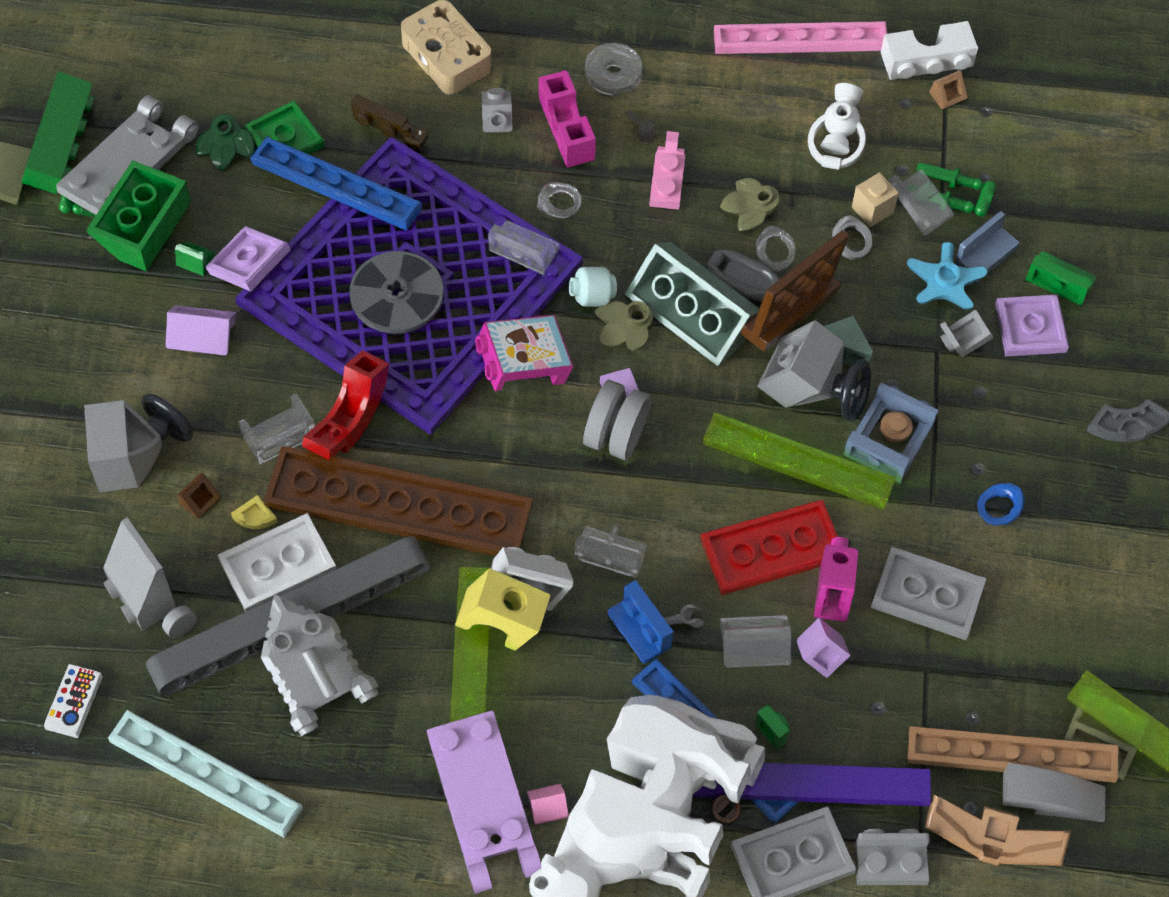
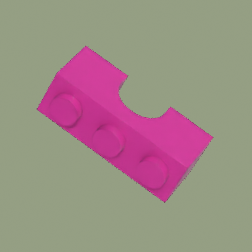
[539,70,596,168]

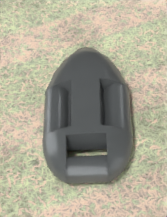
[705,249,781,302]

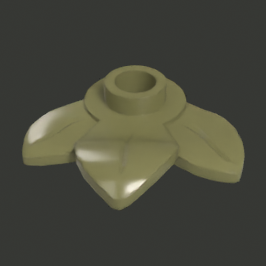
[720,178,780,232]
[595,301,653,351]

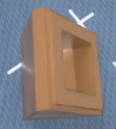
[929,70,968,109]

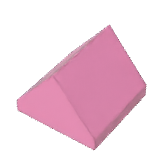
[527,784,569,825]

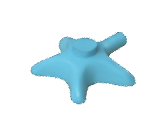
[907,242,987,310]

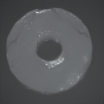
[584,43,643,95]

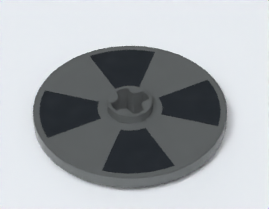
[350,251,444,334]

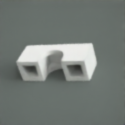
[881,21,978,80]

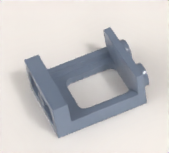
[844,382,938,484]

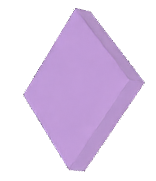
[206,226,291,292]
[995,294,1069,357]

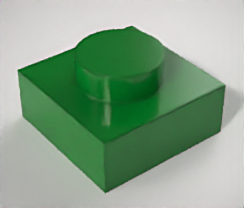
[755,705,790,750]

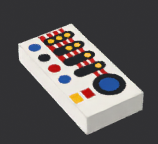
[44,664,103,738]

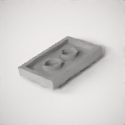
[871,547,986,640]
[730,806,856,897]

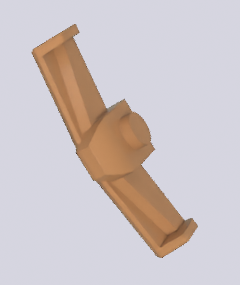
[925,792,1071,866]

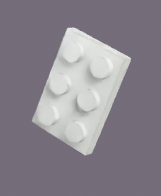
[217,513,336,612]

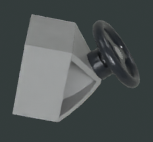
[757,320,871,421]
[84,393,194,493]

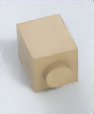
[852,172,899,228]

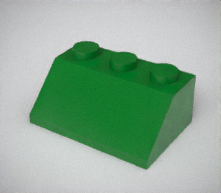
[86,160,191,271]

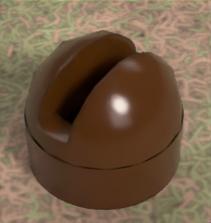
[712,795,741,824]

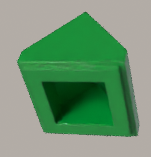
[175,242,216,276]

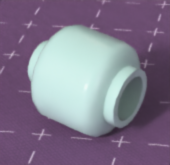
[569,267,617,307]

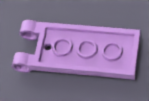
[427,710,542,894]

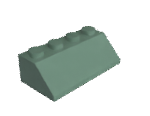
[625,242,760,366]

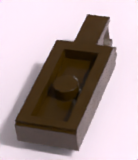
[350,94,429,151]

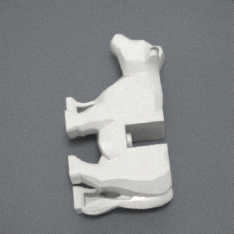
[529,695,765,897]

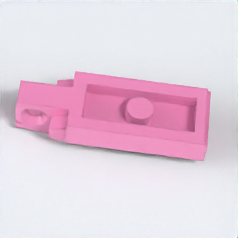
[649,131,685,210]

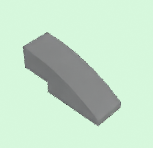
[1002,763,1105,822]

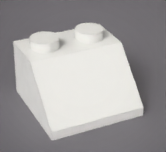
[492,547,573,611]

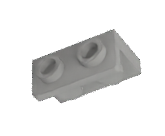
[855,829,929,885]

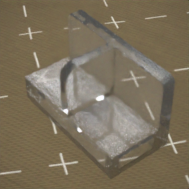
[887,170,954,236]
[575,525,647,578]

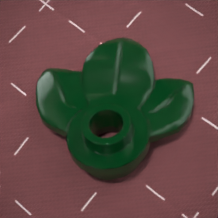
[196,114,255,171]

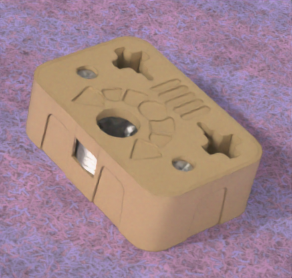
[401,0,492,95]

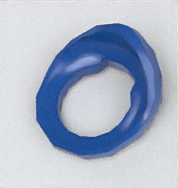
[977,483,1025,526]

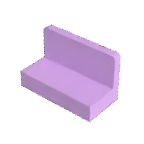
[166,305,236,355]

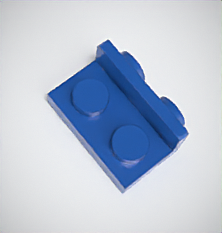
[608,580,673,663]

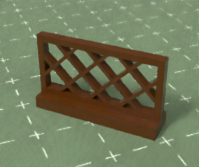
[740,230,849,352]

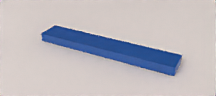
[251,137,422,231]
[632,658,800,825]

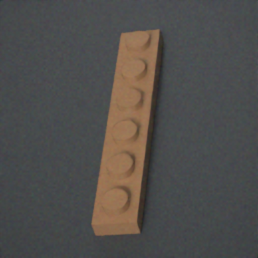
[907,726,1118,783]

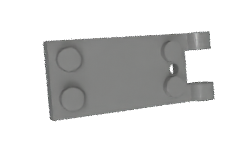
[56,95,199,215]

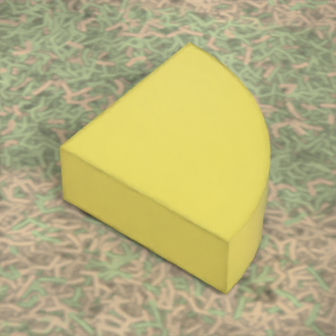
[231,495,278,529]

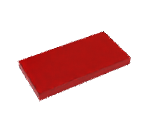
[700,499,838,595]

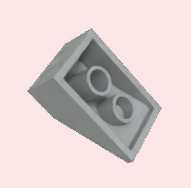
[103,517,176,631]

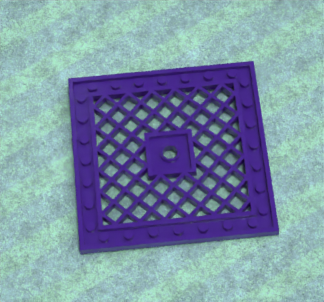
[235,137,583,435]

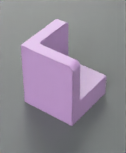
[797,618,851,678]

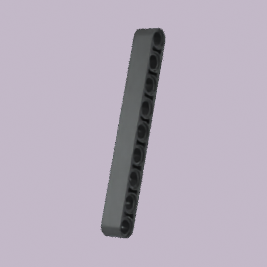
[146,536,431,696]

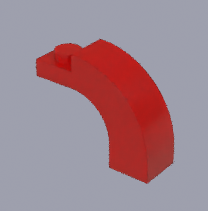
[302,350,389,460]

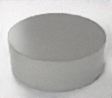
[162,606,197,639]

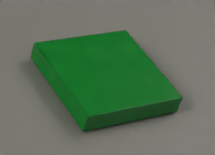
[243,100,325,154]

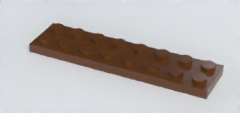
[263,446,533,556]

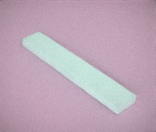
[108,710,303,838]

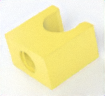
[455,568,551,651]

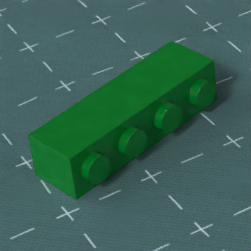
[21,71,95,194]

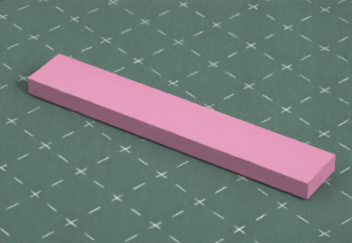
[714,21,887,54]

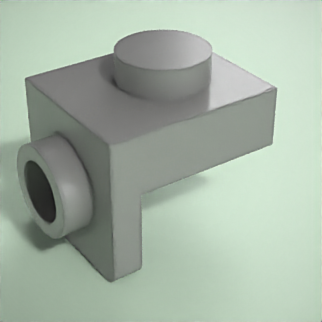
[482,88,512,133]
[940,310,994,358]

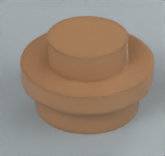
[880,412,913,443]

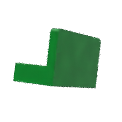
[1026,251,1096,306]

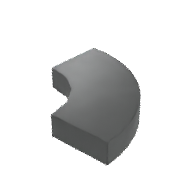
[1086,399,1169,442]

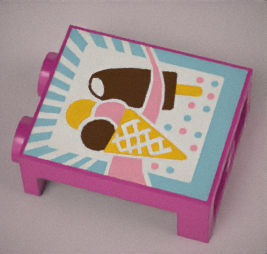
[476,315,573,391]

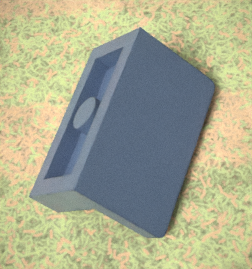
[954,211,1020,283]

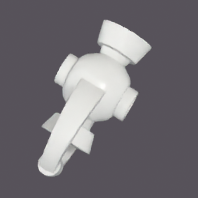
[808,83,866,170]

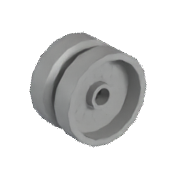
[583,379,651,461]

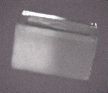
[488,221,559,274]
[720,615,791,668]

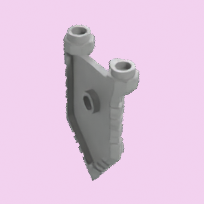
[261,594,379,737]

